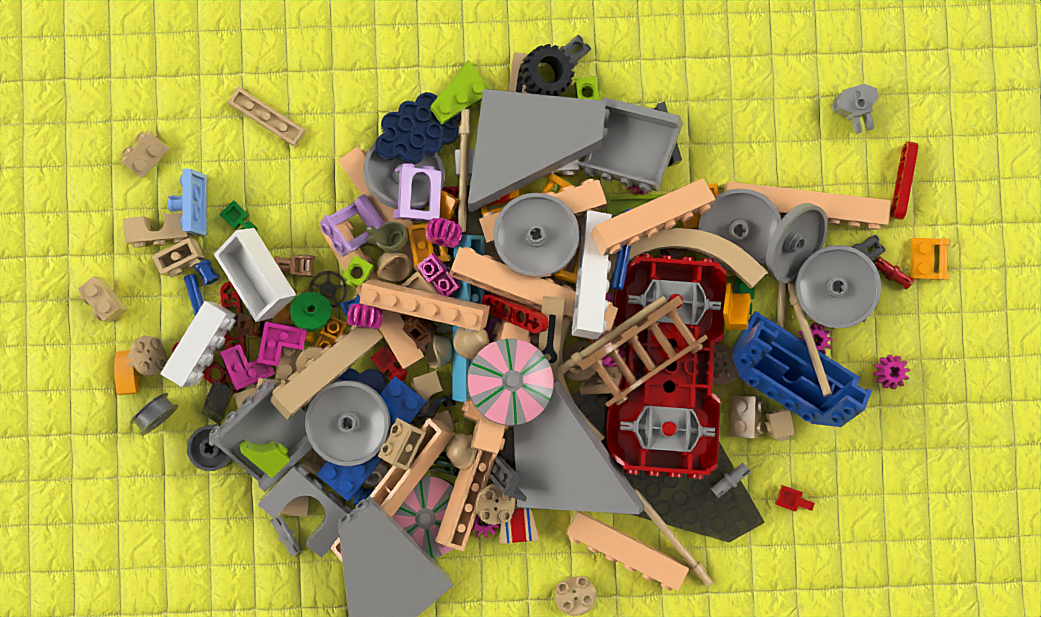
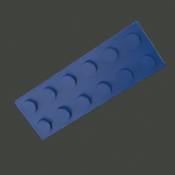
[317,376,428,501]

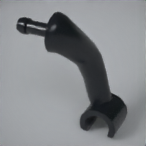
[417,394,456,419]

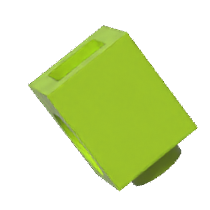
[575,76,599,100]
[342,255,375,289]

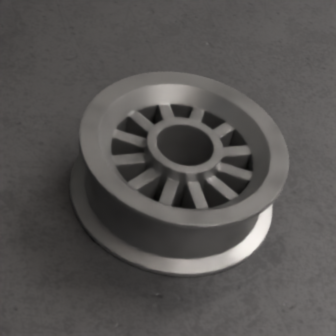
[130,393,178,436]

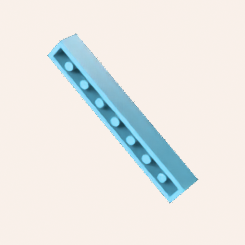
[452,235,485,402]

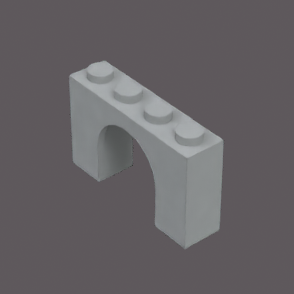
[258,464,354,558]

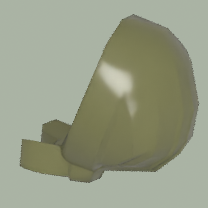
[366,222,408,253]

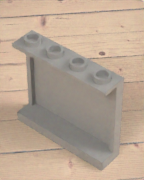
[578,97,683,192]
[209,379,312,492]

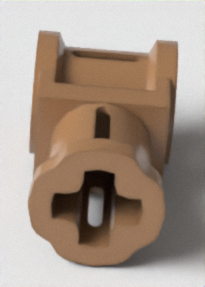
[274,255,316,277]

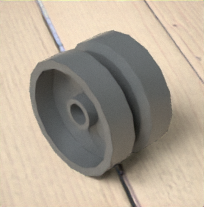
[187,424,234,471]

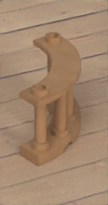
[578,296,708,407]

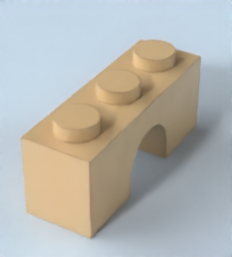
[123,212,193,248]
[411,371,456,431]

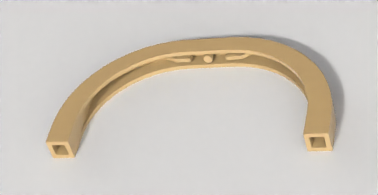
[553,228,768,441]

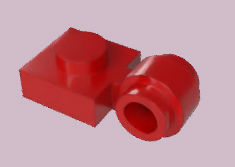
[370,345,408,382]

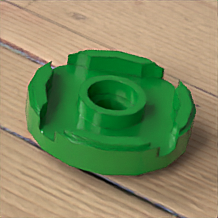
[290,292,332,332]

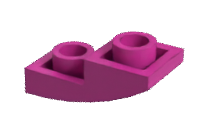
[417,253,462,297]

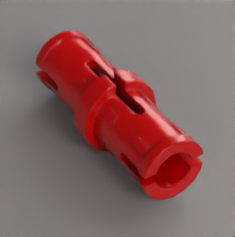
[874,256,914,290]

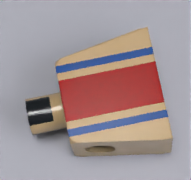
[500,499,539,544]

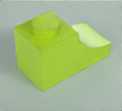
[239,439,290,478]

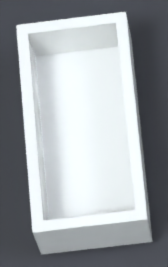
[214,228,296,322]
[160,301,237,387]

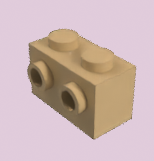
[152,238,205,278]
[78,276,128,322]
[378,418,426,471]

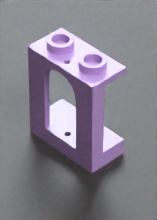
[393,164,441,222]
[320,194,385,257]

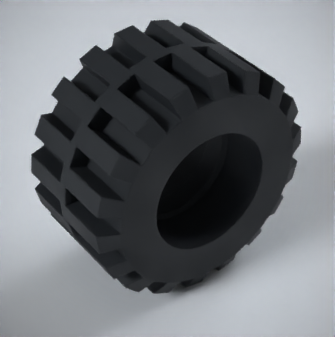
[519,44,574,96]

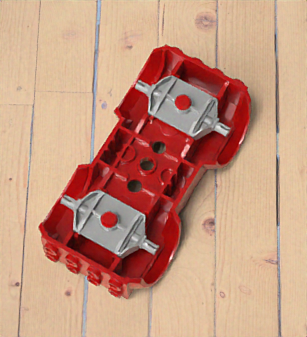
[606,254,726,479]

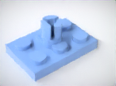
[167,169,206,236]

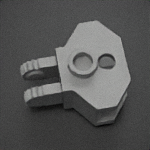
[832,84,879,134]

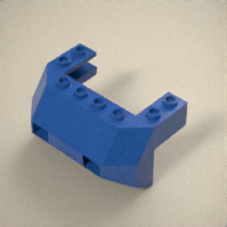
[732,311,872,427]

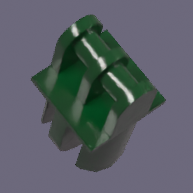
[428,452,460,476]

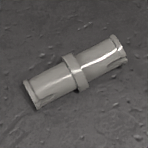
[711,462,751,498]
[269,514,302,557]

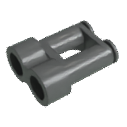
[558,35,591,70]
[852,235,886,260]

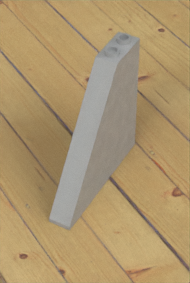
[468,89,609,211]
[514,380,644,514]
[338,496,453,617]

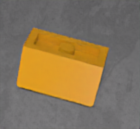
[723,283,751,330]

